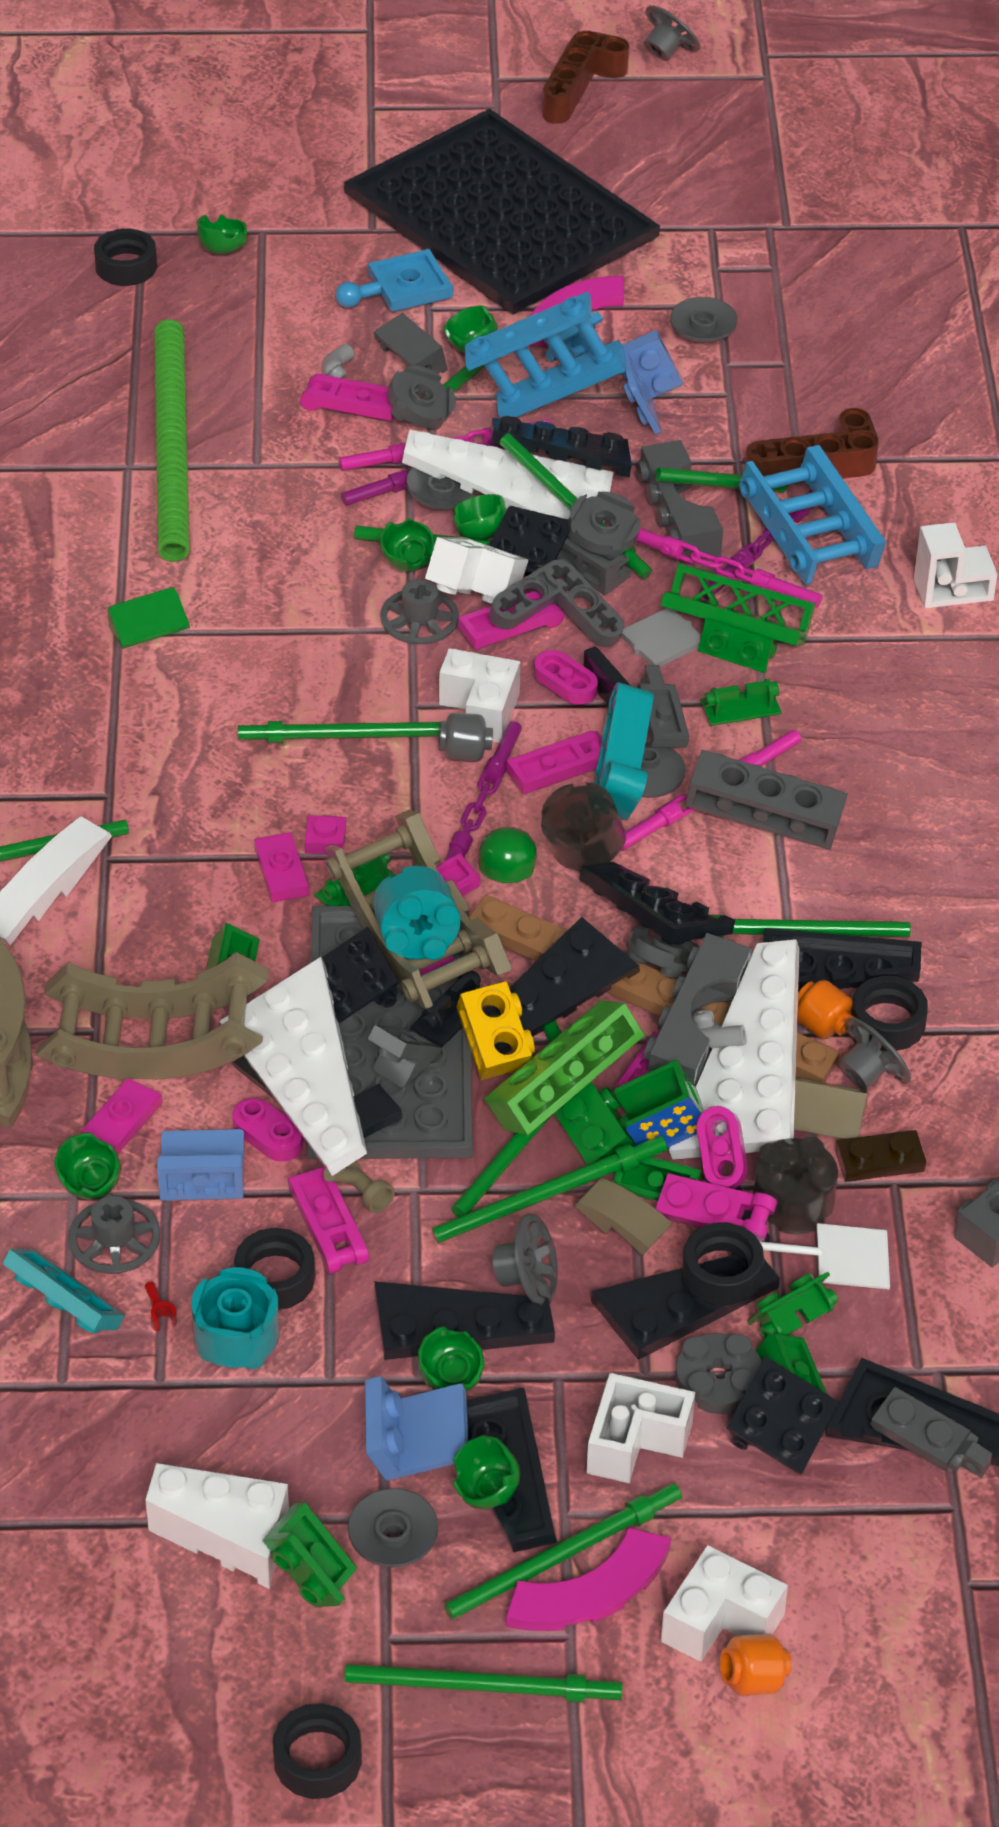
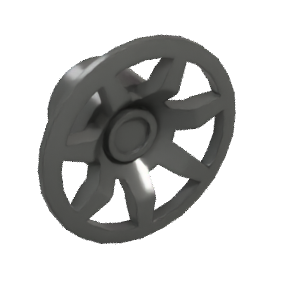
[644,5,700,61]
[380,579,459,644]
[838,1017,911,1090]
[69,1196,160,1274]
[492,1214,558,1305]

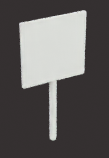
[760,1223,890,1290]

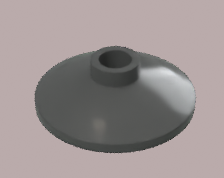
[670,297,737,342]
[406,467,476,510]
[641,742,686,798]
[348,1489,438,1567]

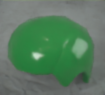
[196,214,248,255]
[444,305,498,353]
[453,494,506,540]
[380,518,435,572]
[479,827,537,883]
[54,1133,122,1200]
[418,1327,485,1392]
[453,1435,520,1510]

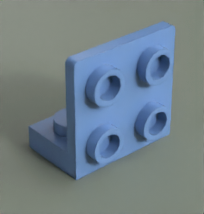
[621,330,684,435]
[157,1129,244,1201]
[365,1376,468,1481]

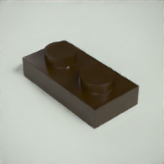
[835,1130,926,1182]

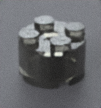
[541,782,626,873]
[752,1136,838,1234]

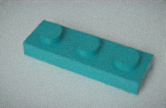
[3,1249,125,1333]

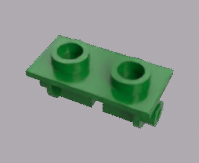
[698,617,778,673]
[700,679,782,726]
[315,853,396,906]
[748,1272,838,1339]

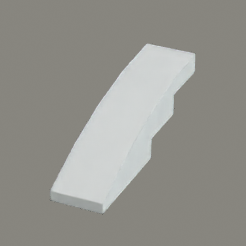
[0,816,112,946]

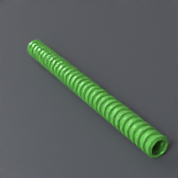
[154,319,190,562]

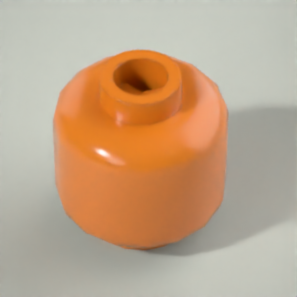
[797,980,854,1039]
[719,1634,792,1696]

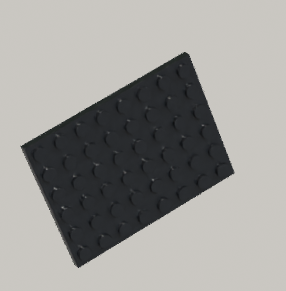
[344,108,660,314]

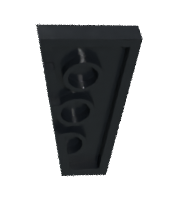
[490,416,632,478]
[579,862,735,945]
[484,917,640,1054]
[763,928,922,993]
[591,1254,780,1360]
[374,1281,555,1360]
[826,1358,999,1466]
[467,1387,557,1553]

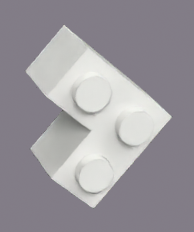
[914,522,997,608]
[425,537,528,603]
[439,648,520,743]
[587,1373,695,1483]
[661,1545,788,1662]

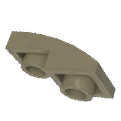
[575,1178,672,1255]

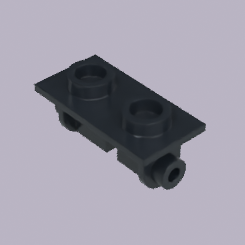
[410,970,481,1047]

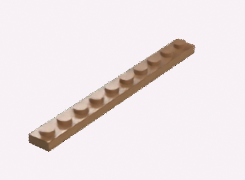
[469,895,840,1082]

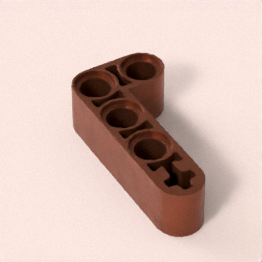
[542,30,629,124]
[745,408,879,484]

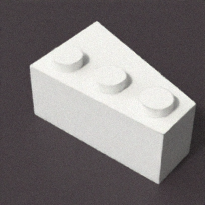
[146,1463,289,1589]

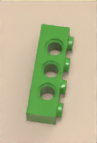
[484,1000,645,1135]

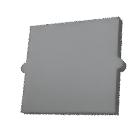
[620,608,701,667]

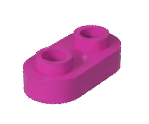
[534,650,598,704]
[232,1098,303,1162]
[697,1106,748,1189]

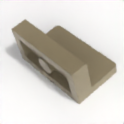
[794,1077,869,1139]

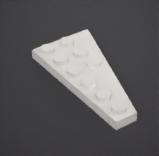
[402,430,613,523]
[669,939,799,1160]
[220,957,367,1176]

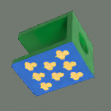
[614,1059,704,1148]

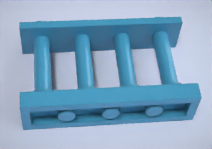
[465,292,626,417]
[739,445,886,585]

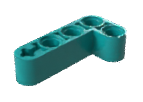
[590,682,654,821]

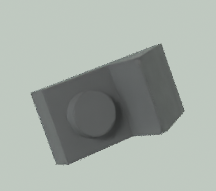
[368,1025,442,1087]

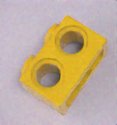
[456,981,535,1080]

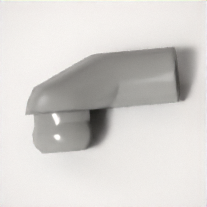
[322,343,355,378]
[692,1010,746,1048]

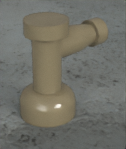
[323,1161,395,1213]

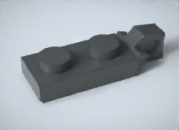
[637,665,689,748]
[871,1387,992,1478]

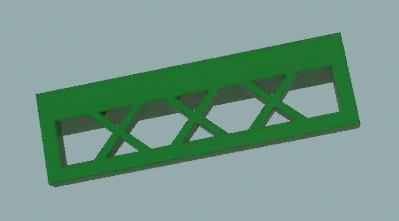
[661,564,816,646]

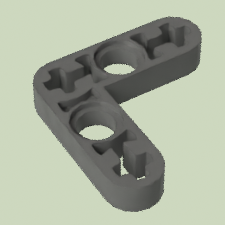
[489,560,624,647]

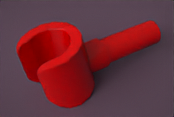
[145,1282,177,1331]

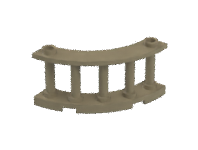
[325,810,512,1009]
[0,939,33,1128]
[36,952,269,1080]

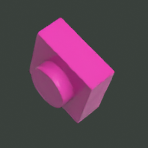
[305,815,346,854]

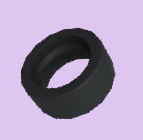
[94,228,157,286]
[851,976,928,1051]
[682,1222,764,1305]
[234,1228,315,1310]
[273,1703,362,1799]

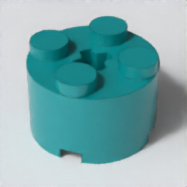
[373,866,461,960]
[191,1267,280,1369]

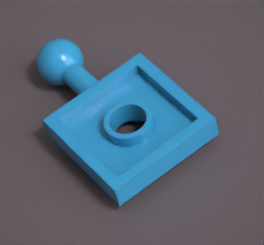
[335,249,453,312]

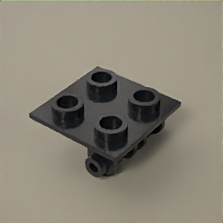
[489,505,570,579]
[322,927,399,1023]
[726,1356,839,1475]

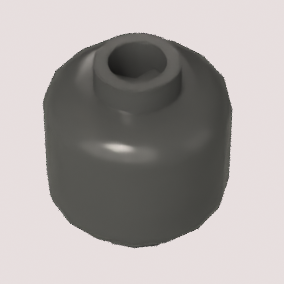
[438,713,493,762]

